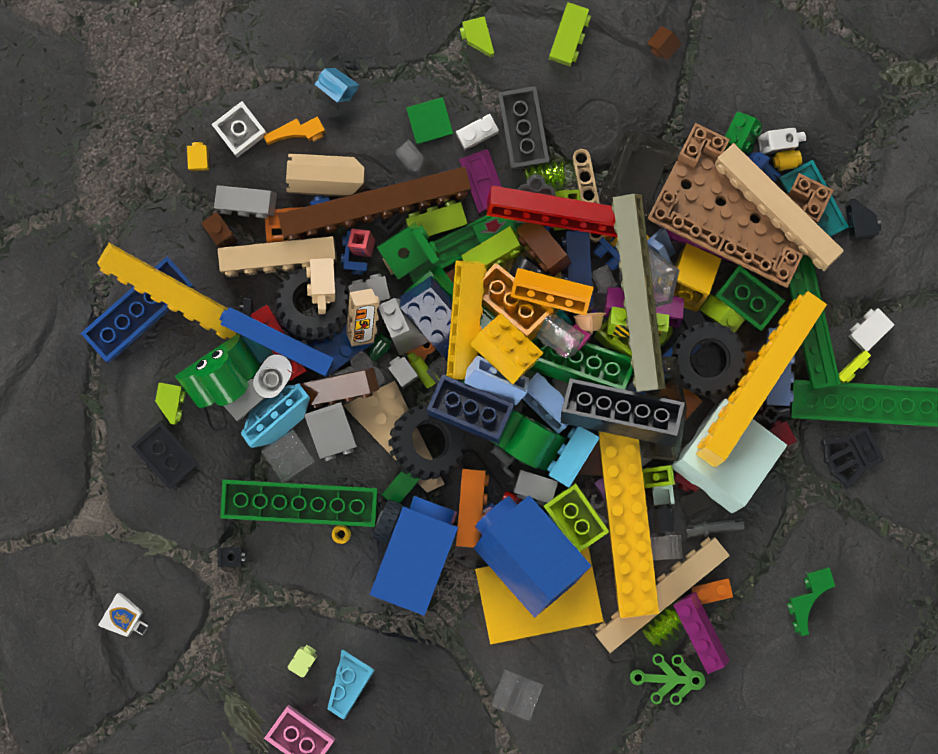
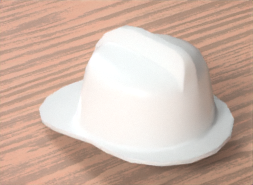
[253,355,292,398]

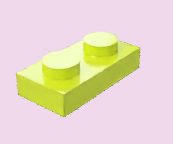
[839,350,871,383]

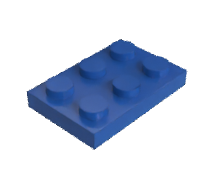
[306,324,373,377]

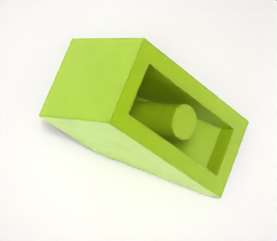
[460,16,494,57]
[699,294,745,333]
[642,465,675,488]

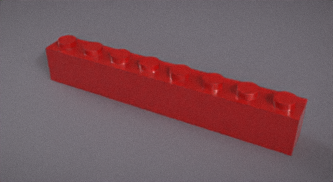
[487,185,618,238]

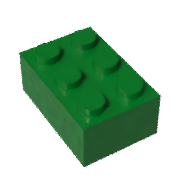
[714,265,785,332]

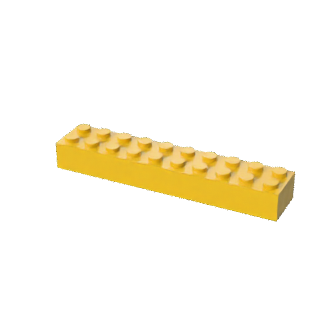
[696,291,827,467]
[597,431,659,618]

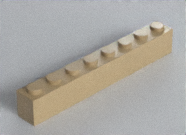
[714,143,844,271]
[595,537,730,653]

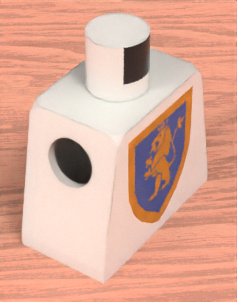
[757,128,806,155]
[98,593,148,637]

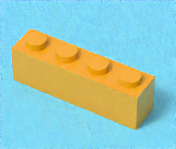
[510,268,593,316]

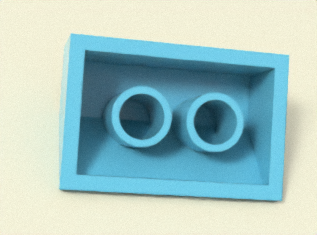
[547,427,600,488]

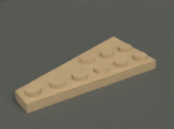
[343,381,444,493]

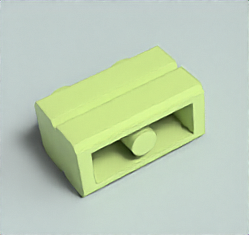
[288,645,317,677]

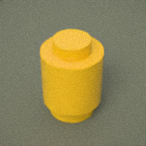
[772,149,802,171]

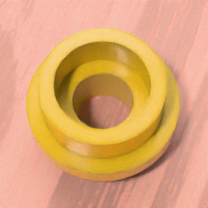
[332,525,351,544]

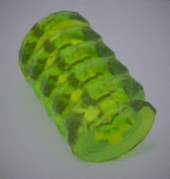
[524,161,565,187]
[642,609,683,649]

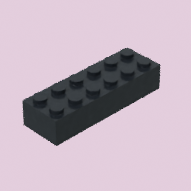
[561,379,685,447]

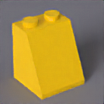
[662,243,721,312]

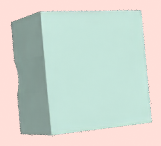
[672,398,787,513]

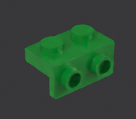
[725,111,762,157]

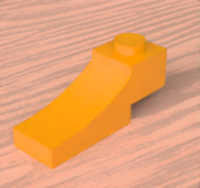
[263,116,326,145]

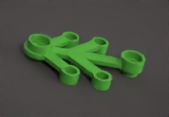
[630,653,705,705]

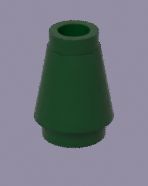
[367,333,393,362]

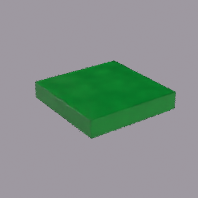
[406,97,453,145]

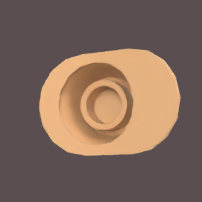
[573,313,606,335]

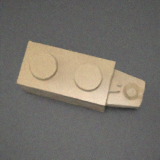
[306,258,335,314]

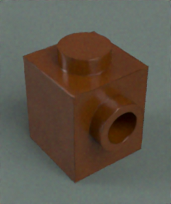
[647,26,682,60]

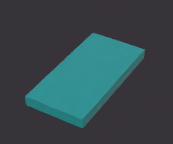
[779,160,849,237]

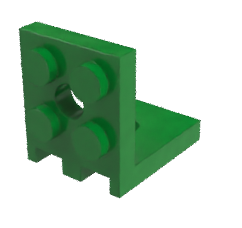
[377,222,440,279]

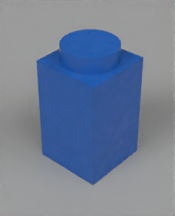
[474,495,591,618]
[370,496,458,616]

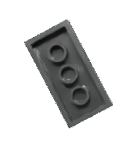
[498,86,549,171]

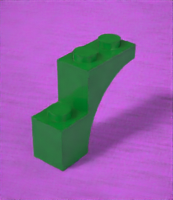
[787,567,835,636]

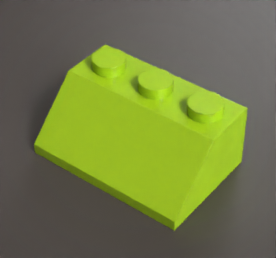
[544,483,609,552]

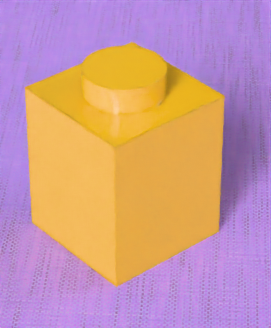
[187,142,209,171]

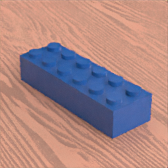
[81,257,195,363]

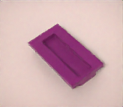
[459,149,502,213]

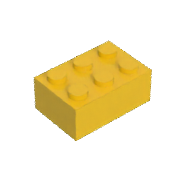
[470,313,543,384]

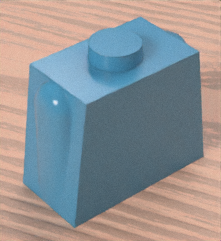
[315,68,360,102]

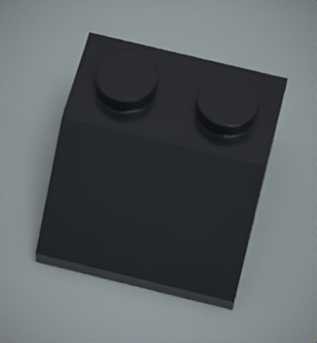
[845,198,881,241]

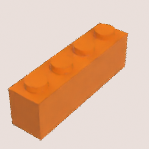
[456,468,489,548]

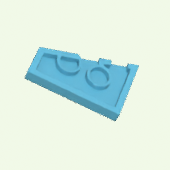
[327,649,375,719]

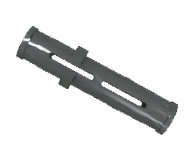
[685,517,744,538]

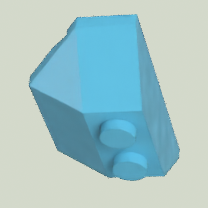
[241,384,310,448]

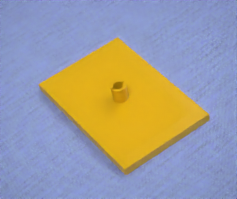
[475,547,604,645]

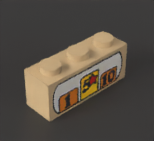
[346,289,380,346]

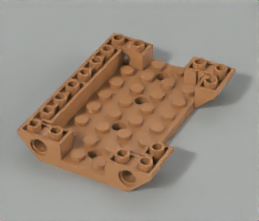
[647,123,833,288]

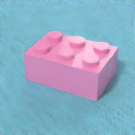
[264,705,335,754]

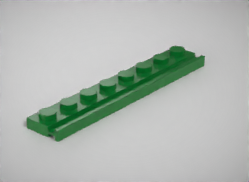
[401,215,524,283]
[789,254,841,390]

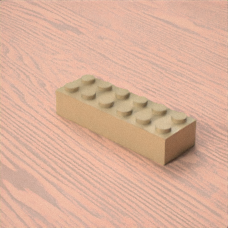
[218,236,338,277]

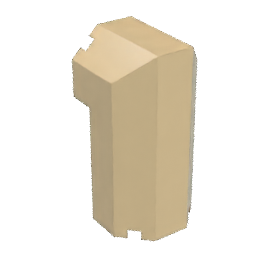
[286,154,366,198]

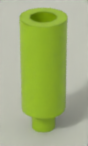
[407,352,438,388]

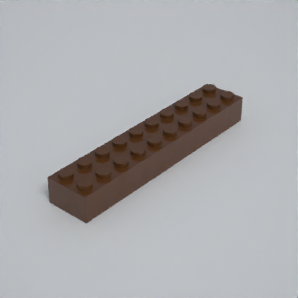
[278,167,471,241]

